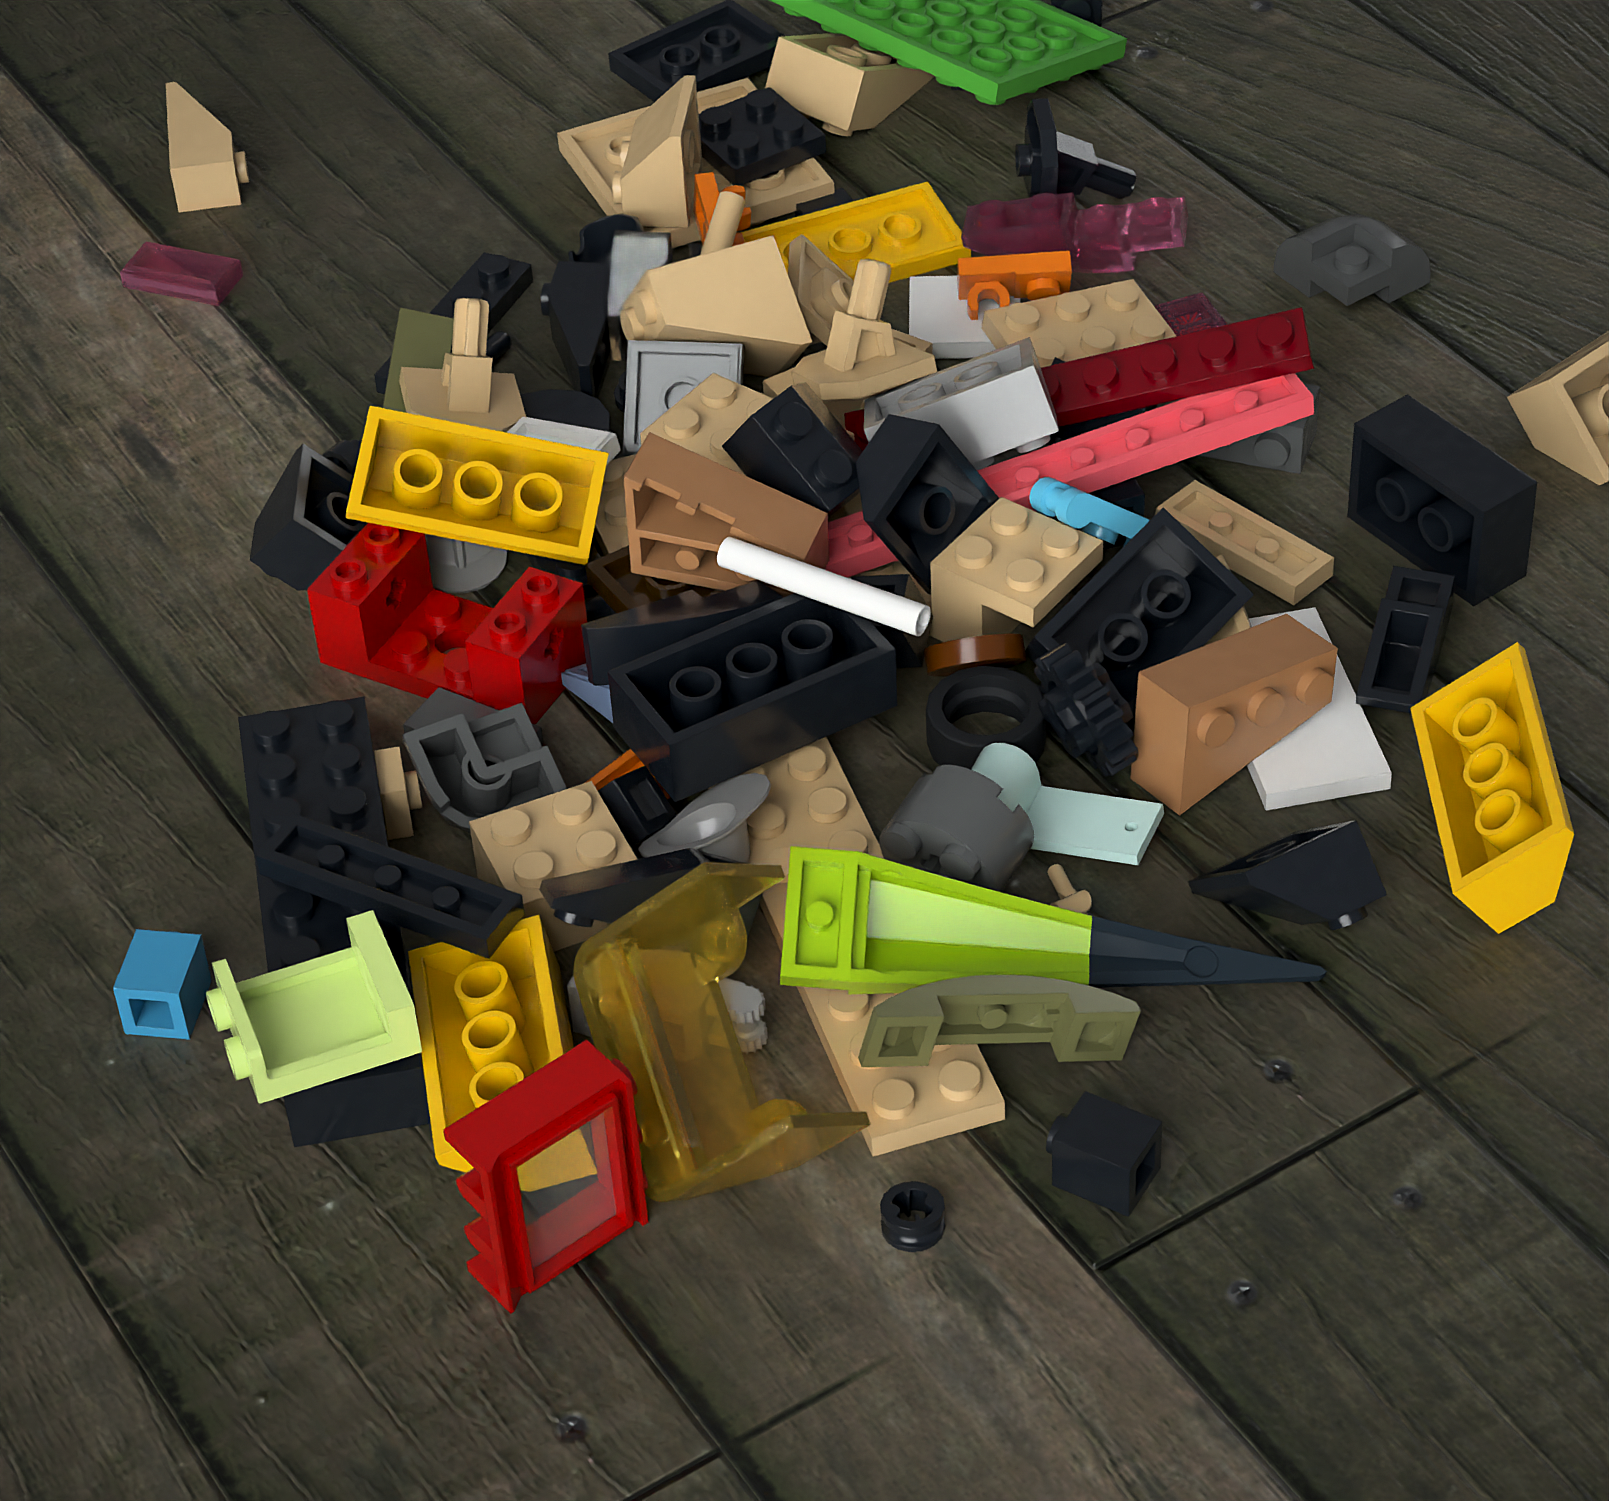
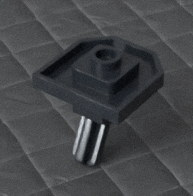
[1015,98,1137,235]

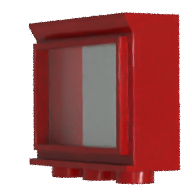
[443,1040,649,1314]

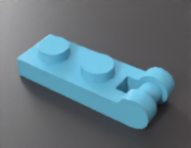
[1029,477,1150,547]

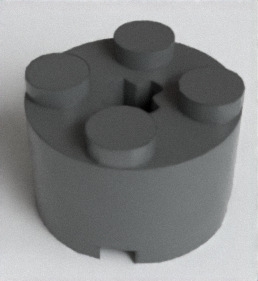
[880,765,1034,892]

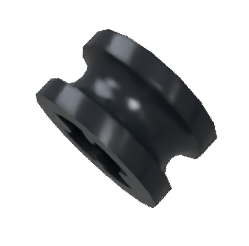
[880,1181,945,1252]

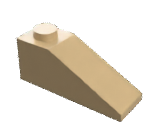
[166,82,249,212]

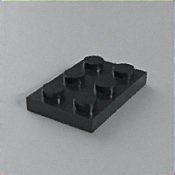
[608,0,785,102]

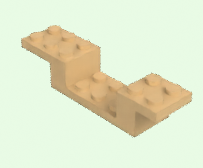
[640,373,1103,642]

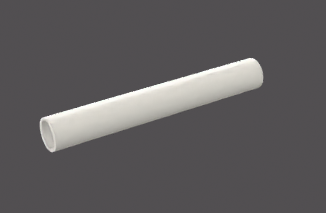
[717,537,931,636]

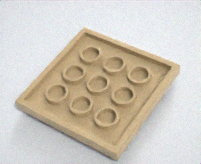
[557,78,834,255]

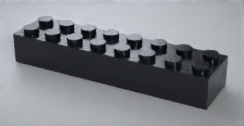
[238,696,431,1148]

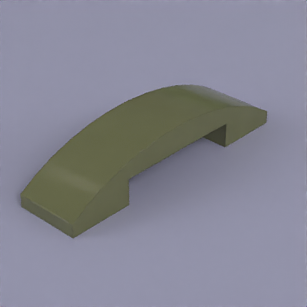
[858,975,1141,1067]

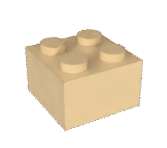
[469,781,637,951]

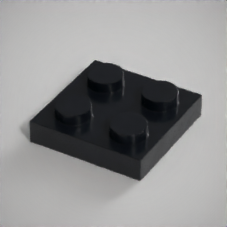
[698,87,826,186]

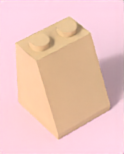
[620,235,812,377]

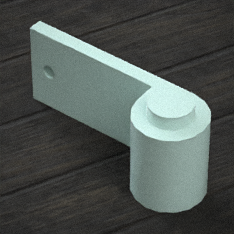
[971,743,1164,865]

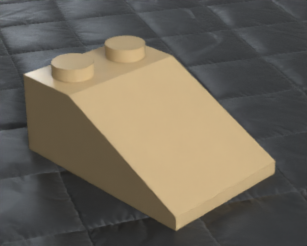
[765,33,935,136]

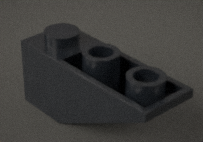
[539,848,766,960]

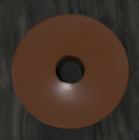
[924,633,1027,676]

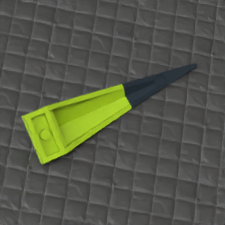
[780,846,1327,995]

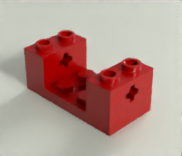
[307,523,587,725]

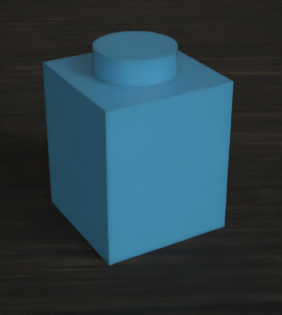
[113,929,212,1040]

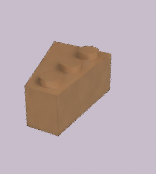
[624,432,829,598]
[1130,613,1338,816]

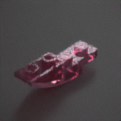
[961,192,1189,273]

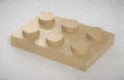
[982,279,1176,368]

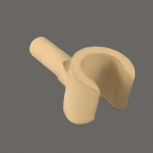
[1047,864,1092,915]

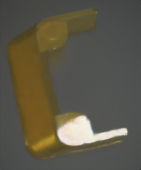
[574,862,871,1202]

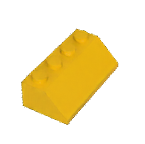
[346,406,609,565]
[1410,642,1574,934]
[408,915,595,1190]

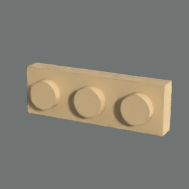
[1155,480,1334,605]

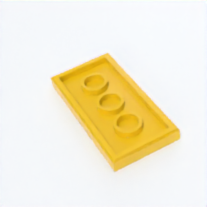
[741,182,971,283]

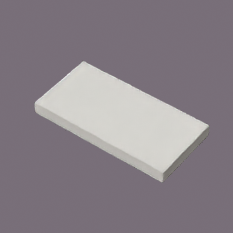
[1247,607,1392,811]

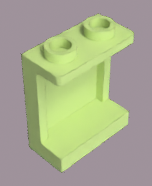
[206,910,422,1104]

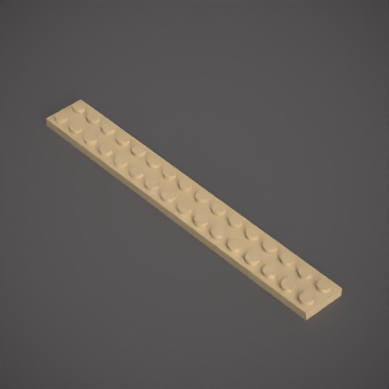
[594,454,1005,1157]

